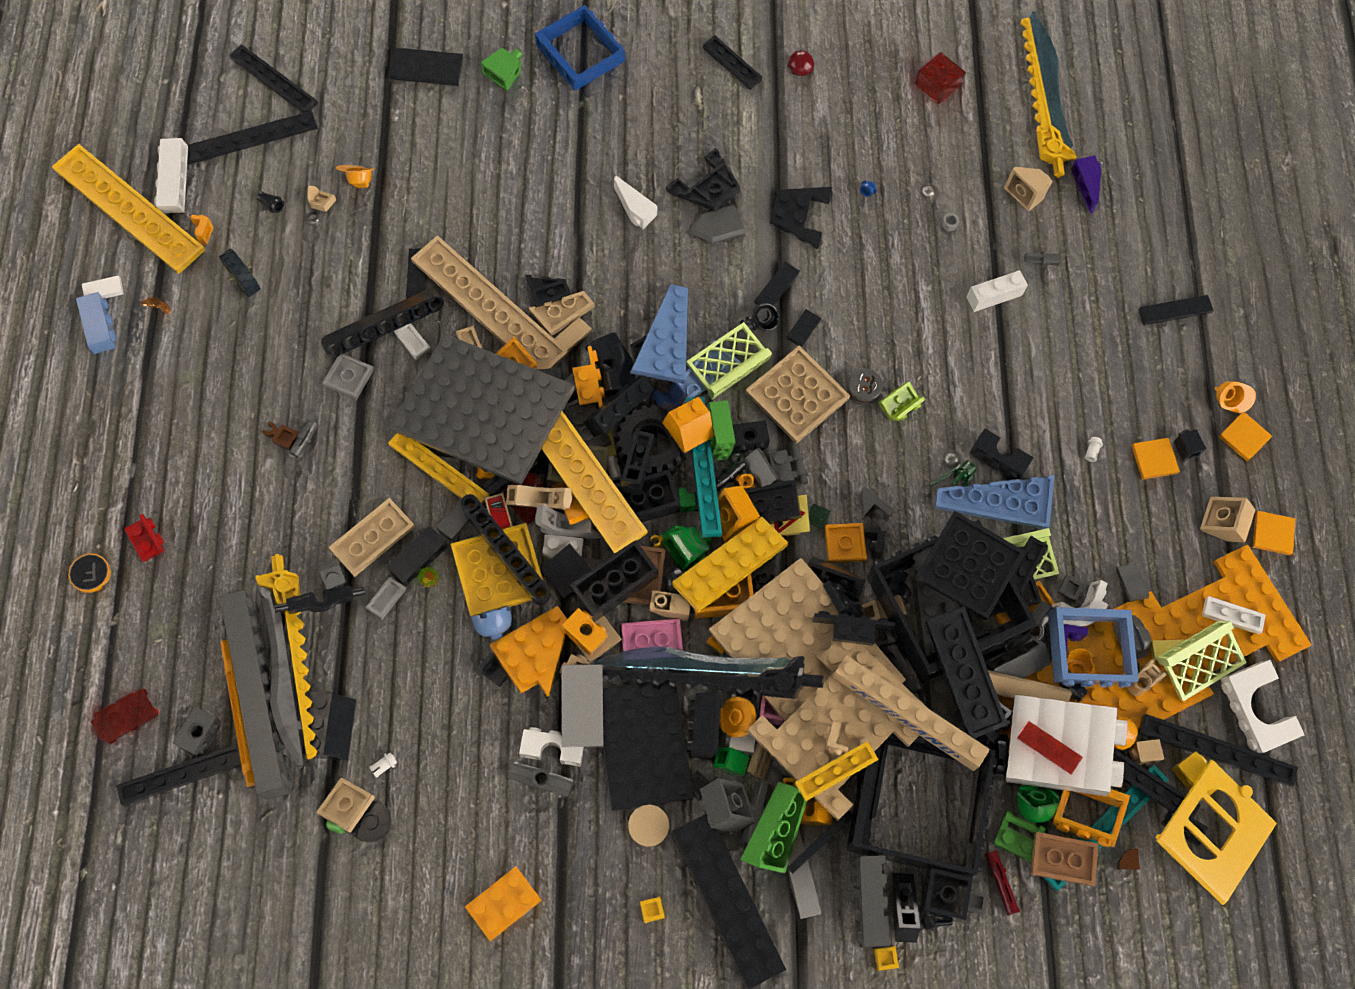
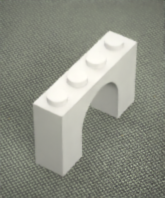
[1220,660,1304,753]

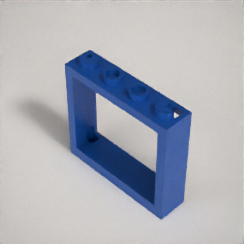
[535,5,625,91]

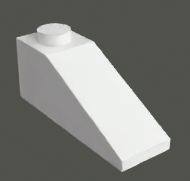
[614,176,657,229]

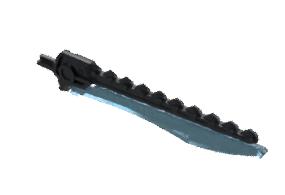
[596,647,824,699]

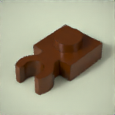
[262,421,299,450]

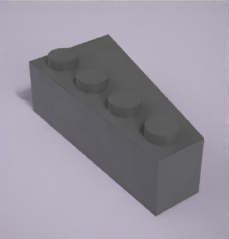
[851,856,890,948]

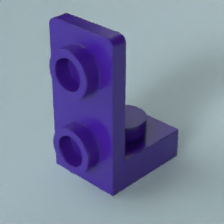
[1064,624,1088,656]

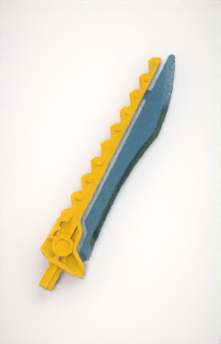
[1020,11,1077,178]

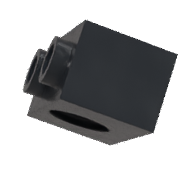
[731,420,770,454]

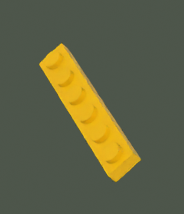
[388,433,490,507]

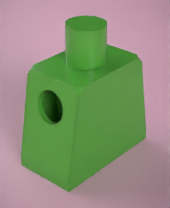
[481,48,523,91]

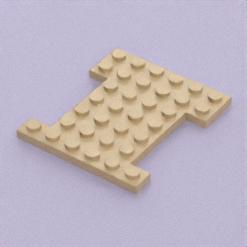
[747,641,927,821]

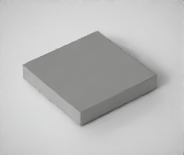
[322,354,374,400]

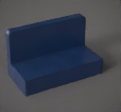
[651,382,687,411]

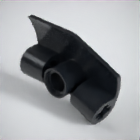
[585,332,636,396]

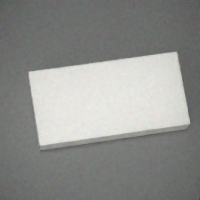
[82,275,124,298]
[394,323,431,360]

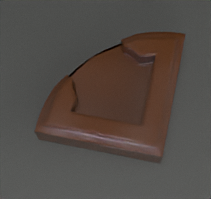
[1117,848,1140,870]

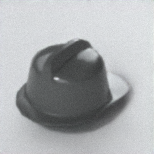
[1113,615,1151,659]

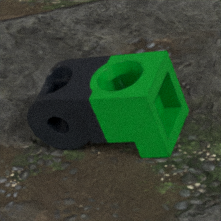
[678,488,699,513]

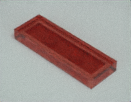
[1017,721,1083,775]

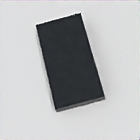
[389,47,463,86]

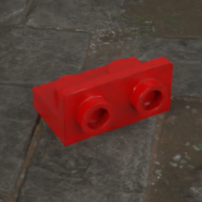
[124,513,165,562]

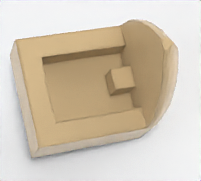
[307,186,336,212]

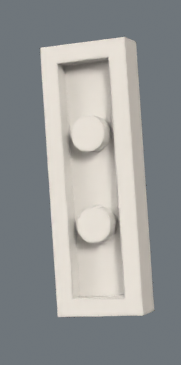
[1202,596,1266,634]

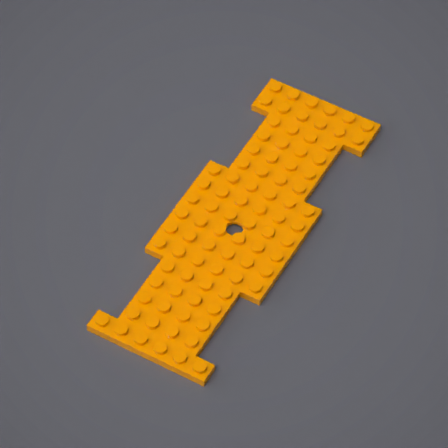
[997,544,1312,785]

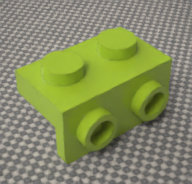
[878,381,925,422]

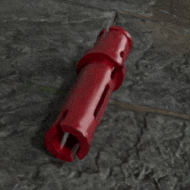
[984,850,1020,916]

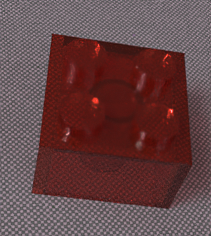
[914,52,966,104]

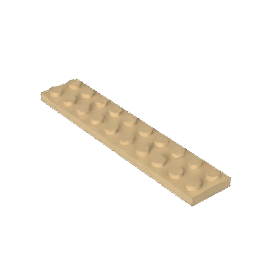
[411,235,568,369]

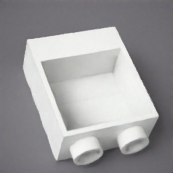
[1006,695,1127,796]

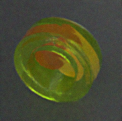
[418,567,439,588]

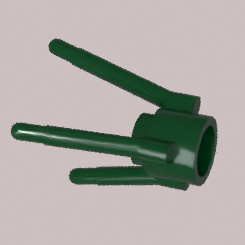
[929,461,976,487]

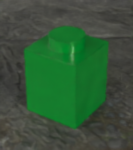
[713,747,749,776]

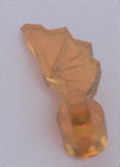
[141,297,171,314]

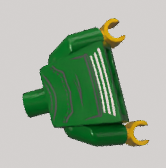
[650,525,712,572]

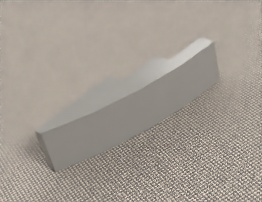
[787,829,821,919]

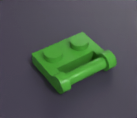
[993,810,1046,863]

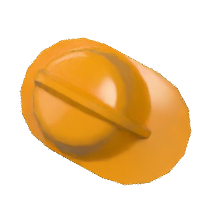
[336,165,375,188]
[1214,381,1256,413]

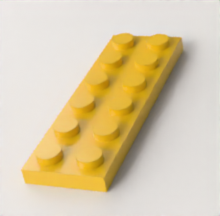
[672,517,788,612]

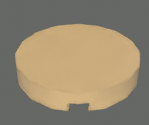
[628,805,669,847]

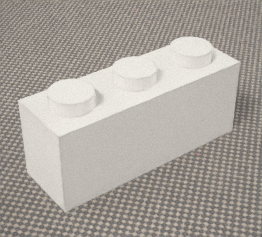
[967,270,1028,312]

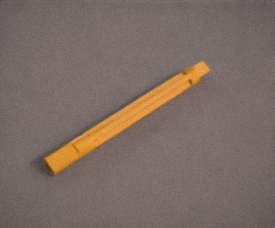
[220,640,256,787]

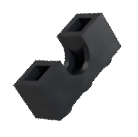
[970,428,1034,480]

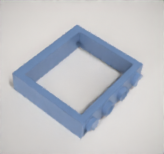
[1048,607,1139,688]

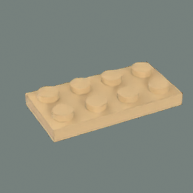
[328,498,415,577]

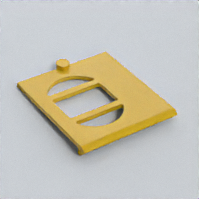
[1155,760,1277,905]

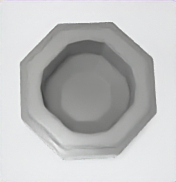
[941,213,960,231]

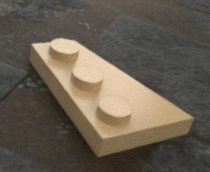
[529,291,595,337]

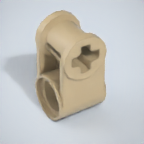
[1127,659,1167,696]

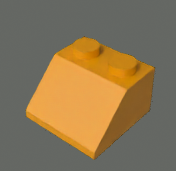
[662,397,715,453]
[718,485,760,542]

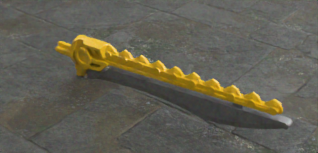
[255,554,317,769]

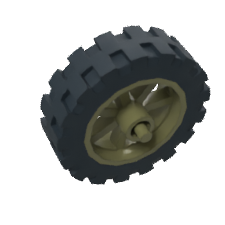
[219,248,261,297]

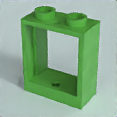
[707,401,736,460]

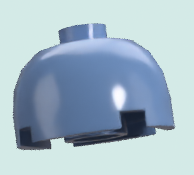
[471,606,512,640]

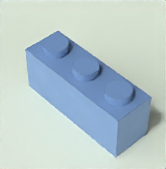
[76,292,117,354]

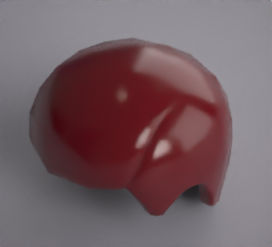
[787,50,815,76]

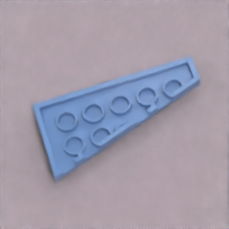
[630,284,688,384]
[934,475,1055,529]

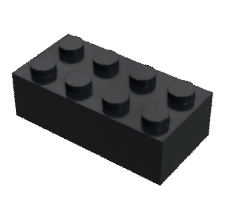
[614,470,681,523]
[570,540,658,622]

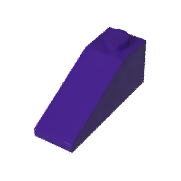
[1071,155,1101,213]

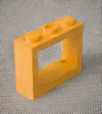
[1053,789,1130,847]

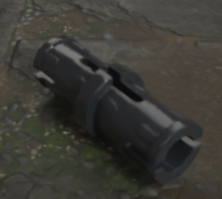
[715,459,746,492]

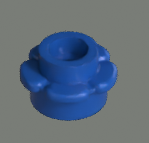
[860,180,876,197]

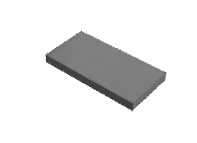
[562,665,603,747]

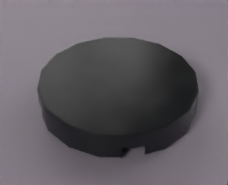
[351,800,392,843]

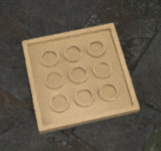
[745,346,851,444]

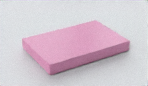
[621,618,684,663]

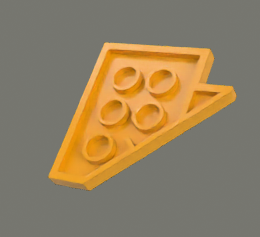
[489,606,567,697]

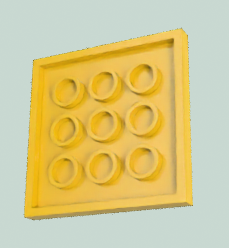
[451,523,546,617]

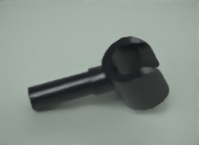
[921,916,952,930]

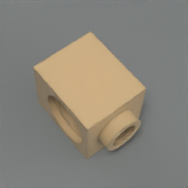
[1129,739,1164,765]

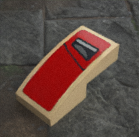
[484,493,513,529]

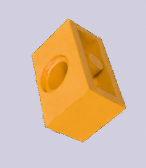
[561,608,608,656]

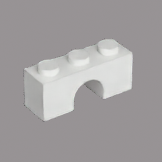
[519,727,584,767]

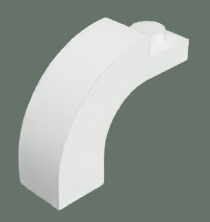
[1048,580,1108,627]

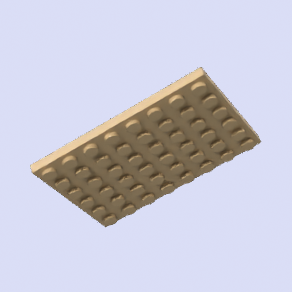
[709,558,906,722]

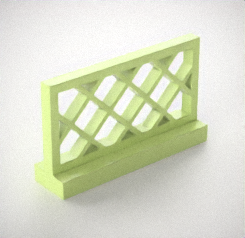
[686,322,772,400]
[1003,528,1059,580]
[1156,620,1247,701]

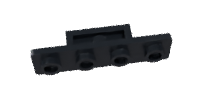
[812,611,896,646]

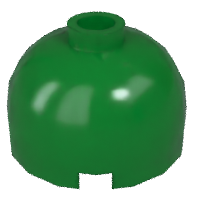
[1016,785,1059,823]

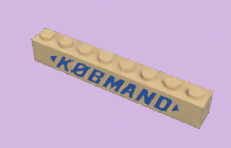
[832,655,990,771]

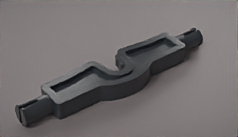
[274,586,365,614]

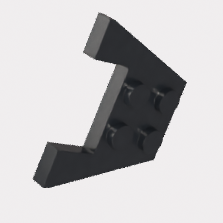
[666,148,740,212]
[770,187,833,249]

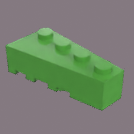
[740,781,807,873]

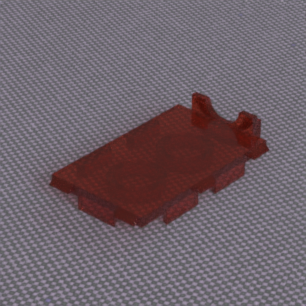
[90,688,159,744]

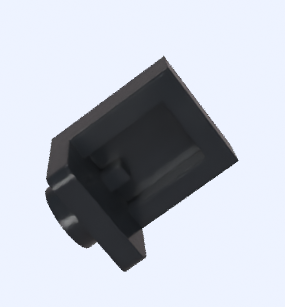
[479,652,509,687]

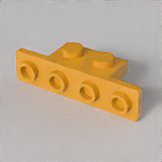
[573,346,605,408]

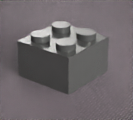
[700,778,755,833]

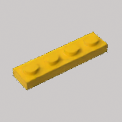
[795,741,878,802]

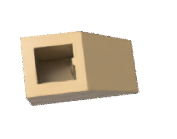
[650,590,690,621]

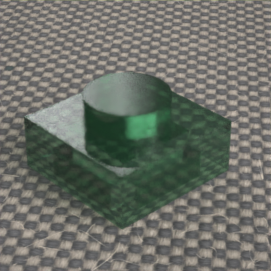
[809,503,831,530]

